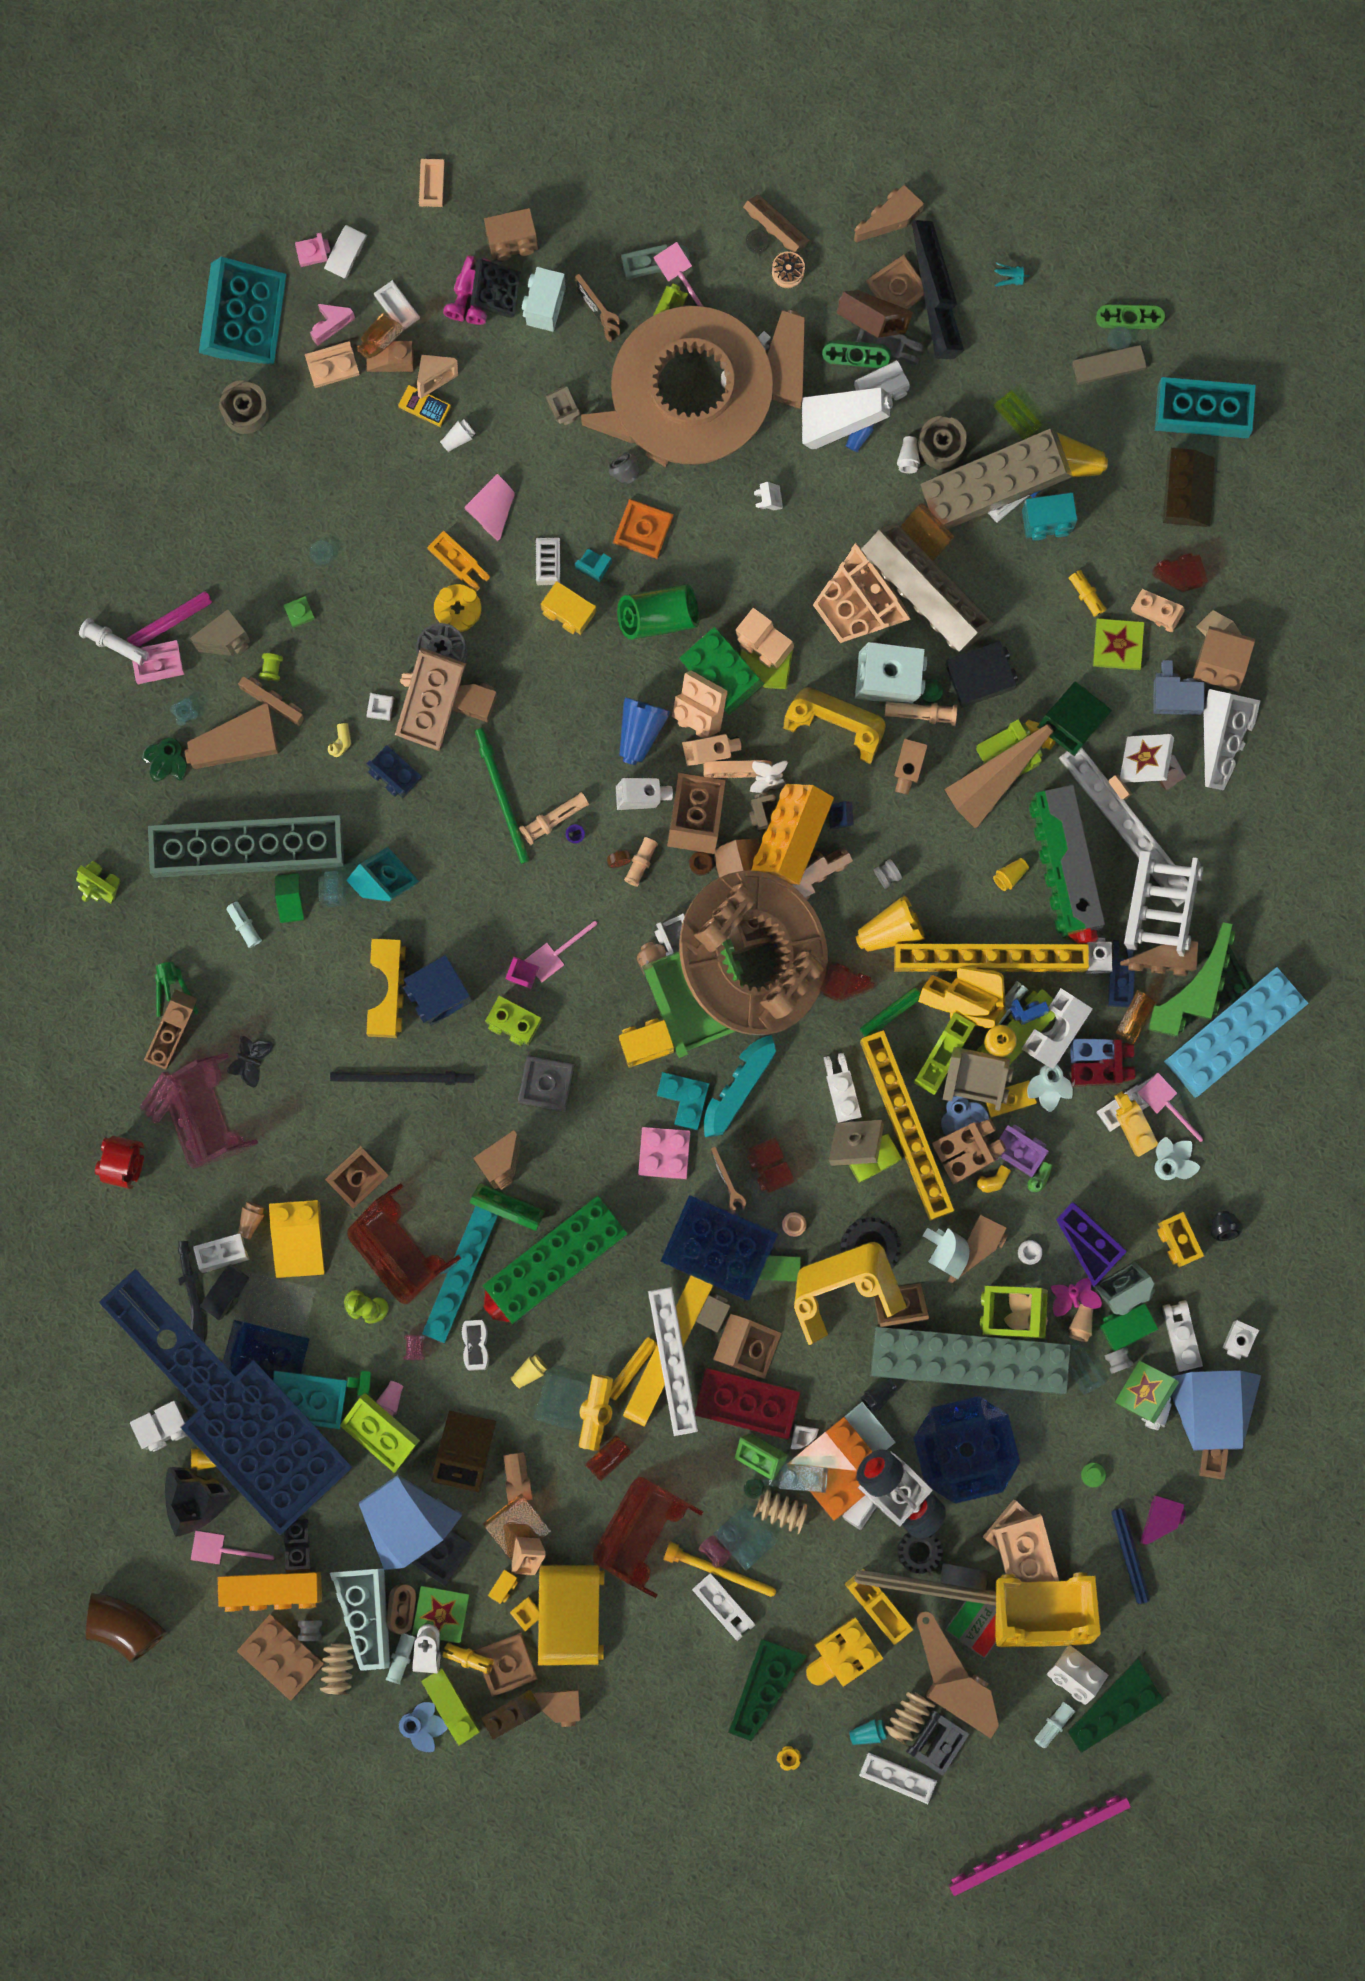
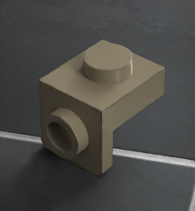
[545,386,581,425]
[749,792,775,831]

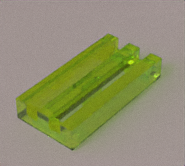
[993,390,1042,440]

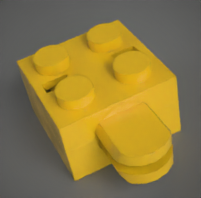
[806,1617,883,1687]

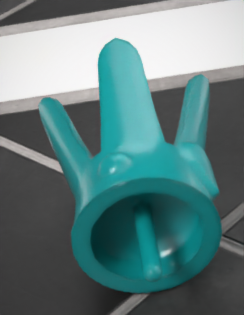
[994,262,1030,286]

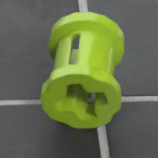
[259,653,283,681]

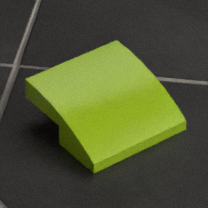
[740,643,794,689]

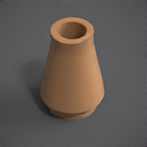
[238,1202,265,1239]

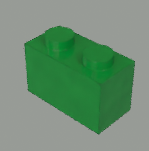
[1100,1303,1158,1352]

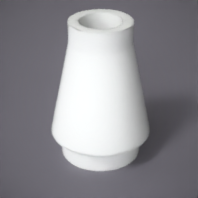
[440,419,476,452]
[897,436,920,474]

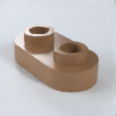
[386,1584,416,1634]

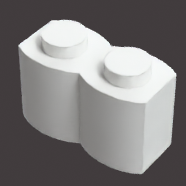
[462,1320,489,1371]

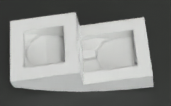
[324,225,367,278]

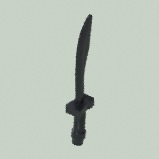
[178,1241,205,1342]

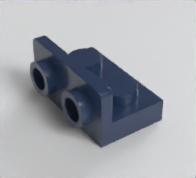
[366,745,422,798]

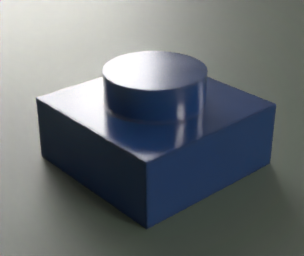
[829,801,854,829]

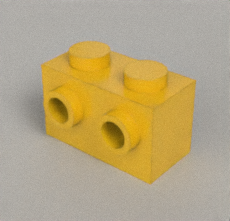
[541,581,597,635]
[1157,1212,1204,1268]

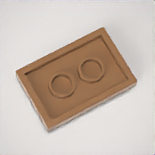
[237,1614,325,1701]

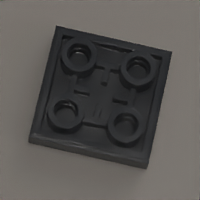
[470,259,521,318]

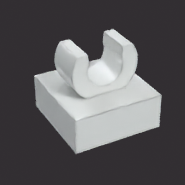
[754,482,783,510]

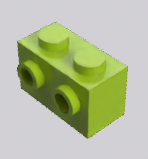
[485,996,542,1047]

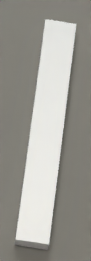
[1059,748,1189,907]

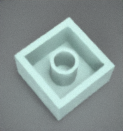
[522,267,566,332]

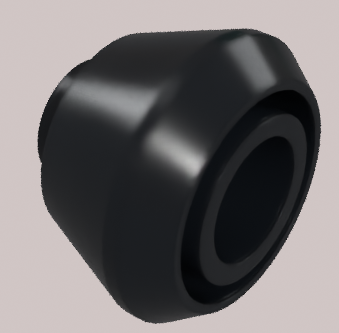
[1211,1211,1243,1241]

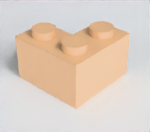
[736,608,794,669]

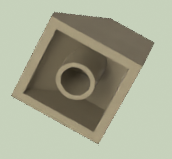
[190,610,251,656]

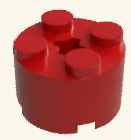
[95,1136,144,1189]

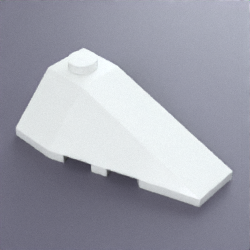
[1204,689,1260,790]

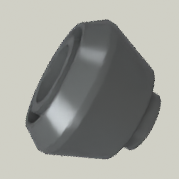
[609,453,639,484]

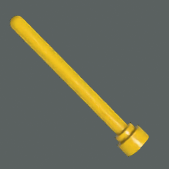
[663,1541,776,1597]

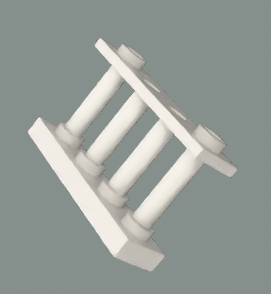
[1124,851,1203,957]

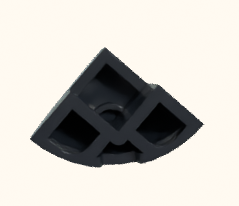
[165,1467,231,1537]

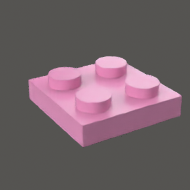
[638,1127,690,1179]

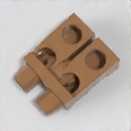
[932,1119,1007,1184]

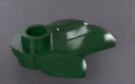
[141,738,187,782]

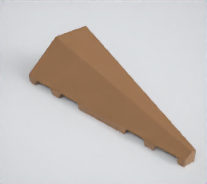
[944,724,1054,828]

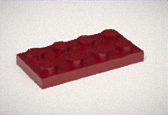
[695,1368,800,1440]

